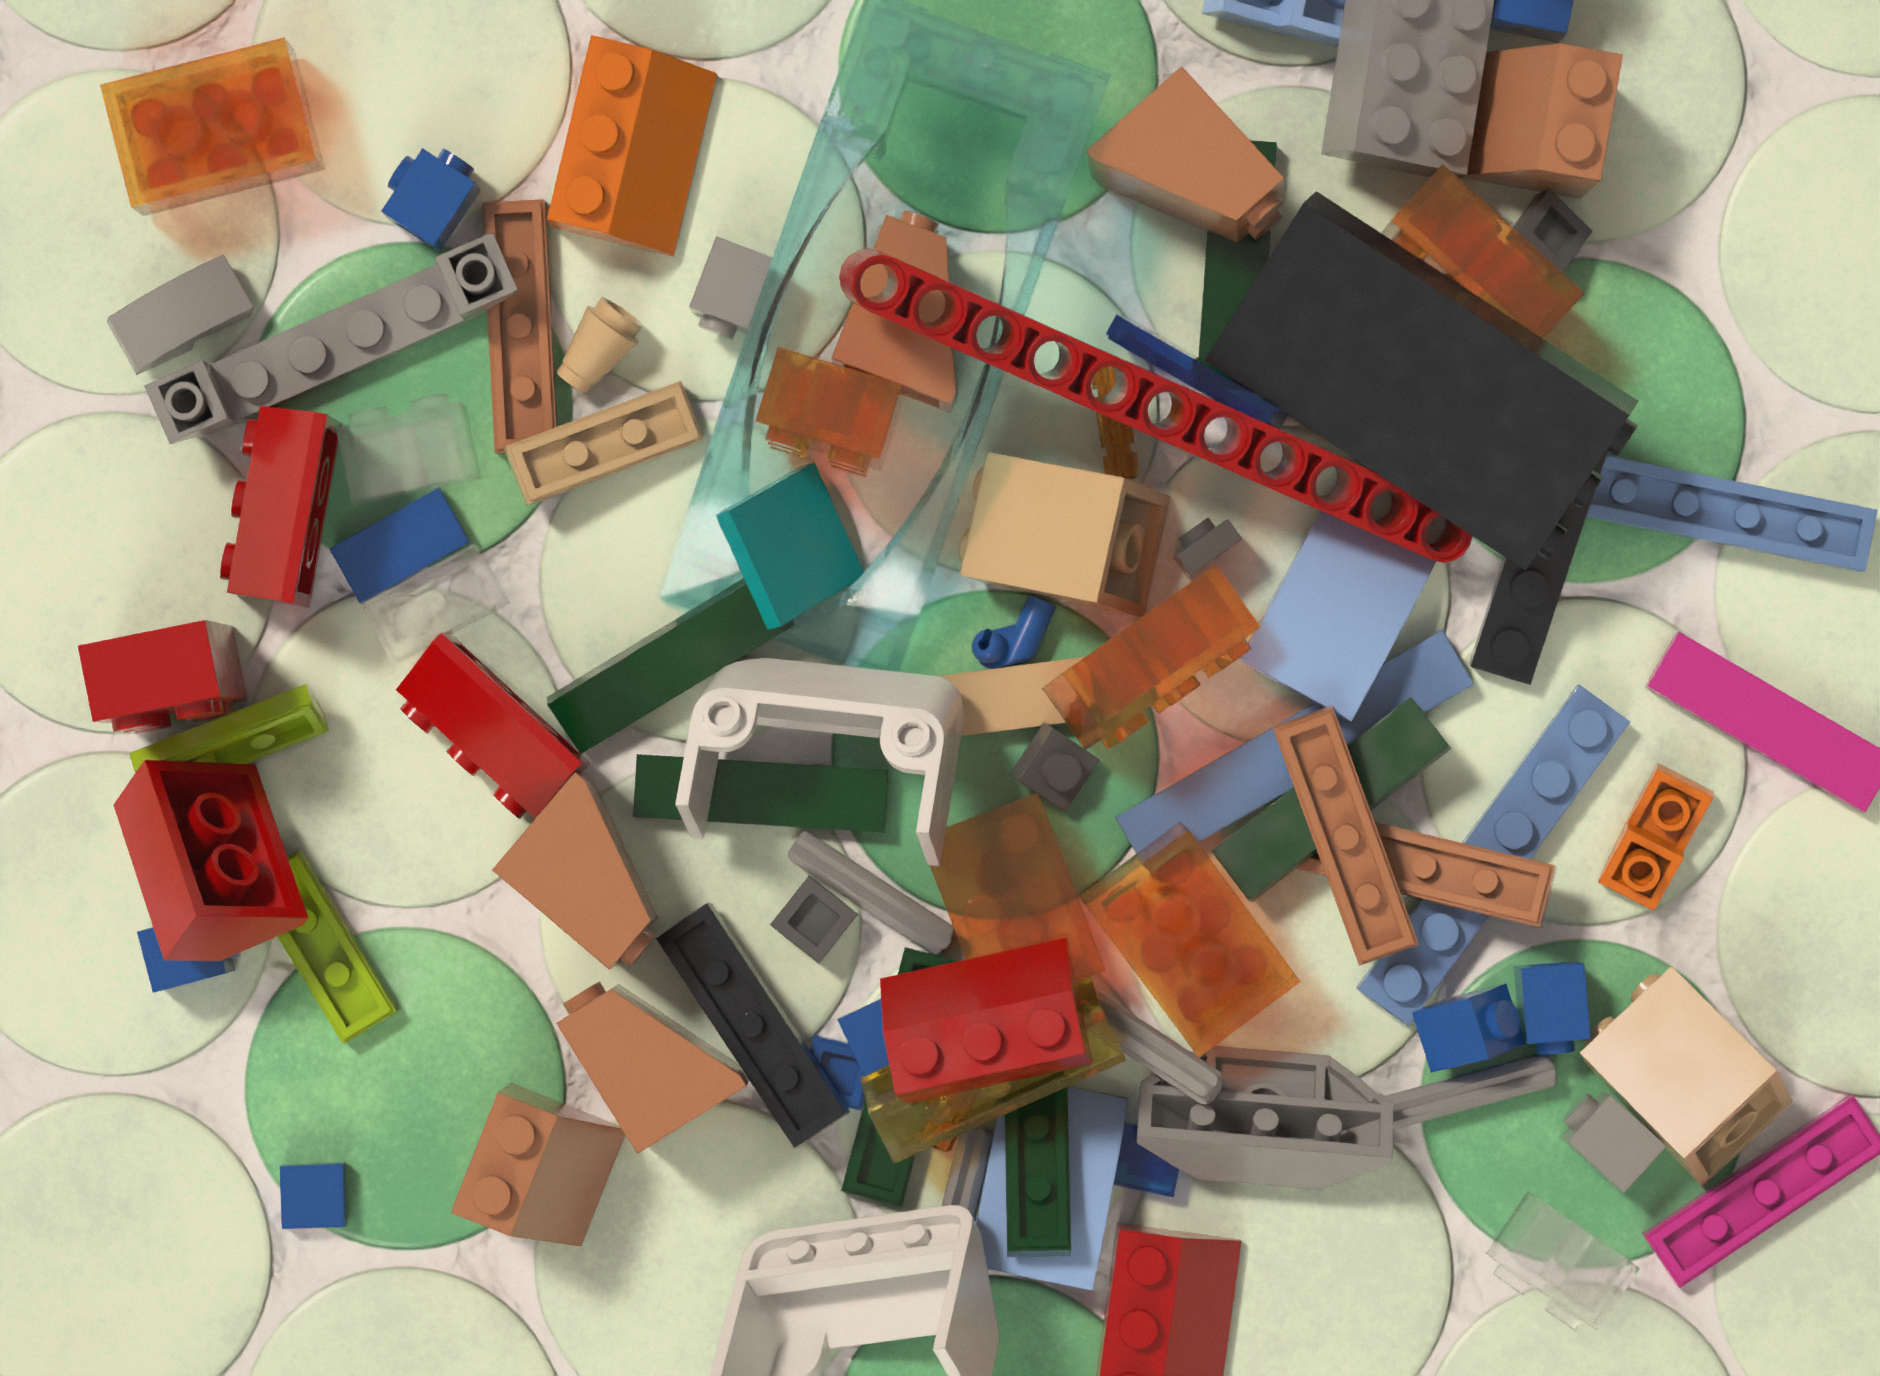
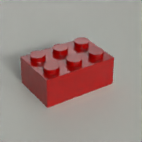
[78,620,248,734]

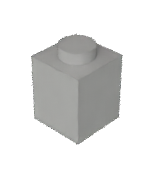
[689,236,777,340]
[1560,1091,1667,1193]

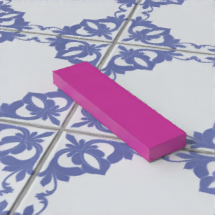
[1645,632,1880,812]
[1642,1095,1880,1288]

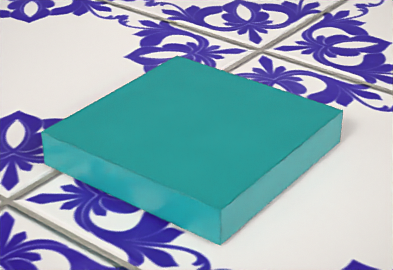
[715,462,866,630]

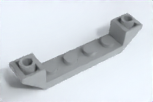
[144,232,519,444]

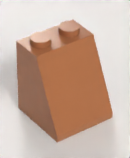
[1458,43,1623,199]
[1086,66,1284,243]
[831,211,956,413]
[492,772,658,970]
[556,981,749,1154]
[451,1083,625,1247]

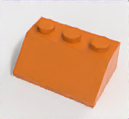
[547,35,717,257]

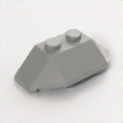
[1137,1045,1394,1190]

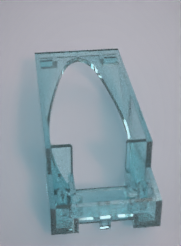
[659,0,1111,672]

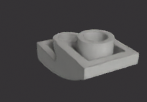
[107,254,254,375]

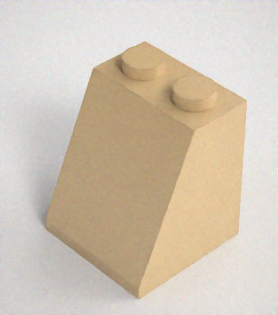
[959,452,1170,618]
[1580,966,1793,1187]

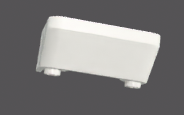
[675,656,965,866]
[710,1205,999,1376]

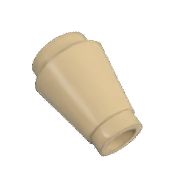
[556,297,643,394]

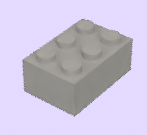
[1321,0,1494,178]

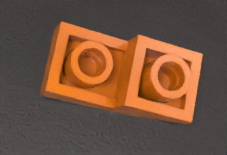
[1598,763,1714,911]

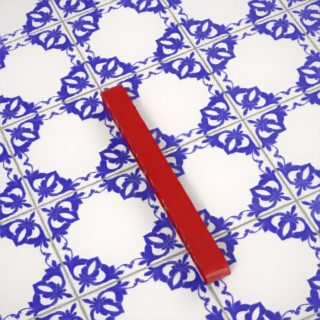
[839,248,1472,563]

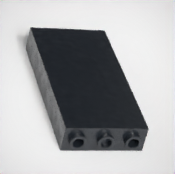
[1205,191,1638,571]

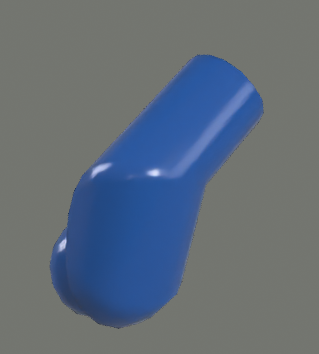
[971,595,1057,669]

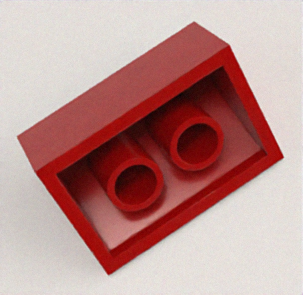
[220,406,343,608]
[396,632,591,819]
[113,760,309,961]
[880,938,1093,1104]
[1096,1222,1242,1376]

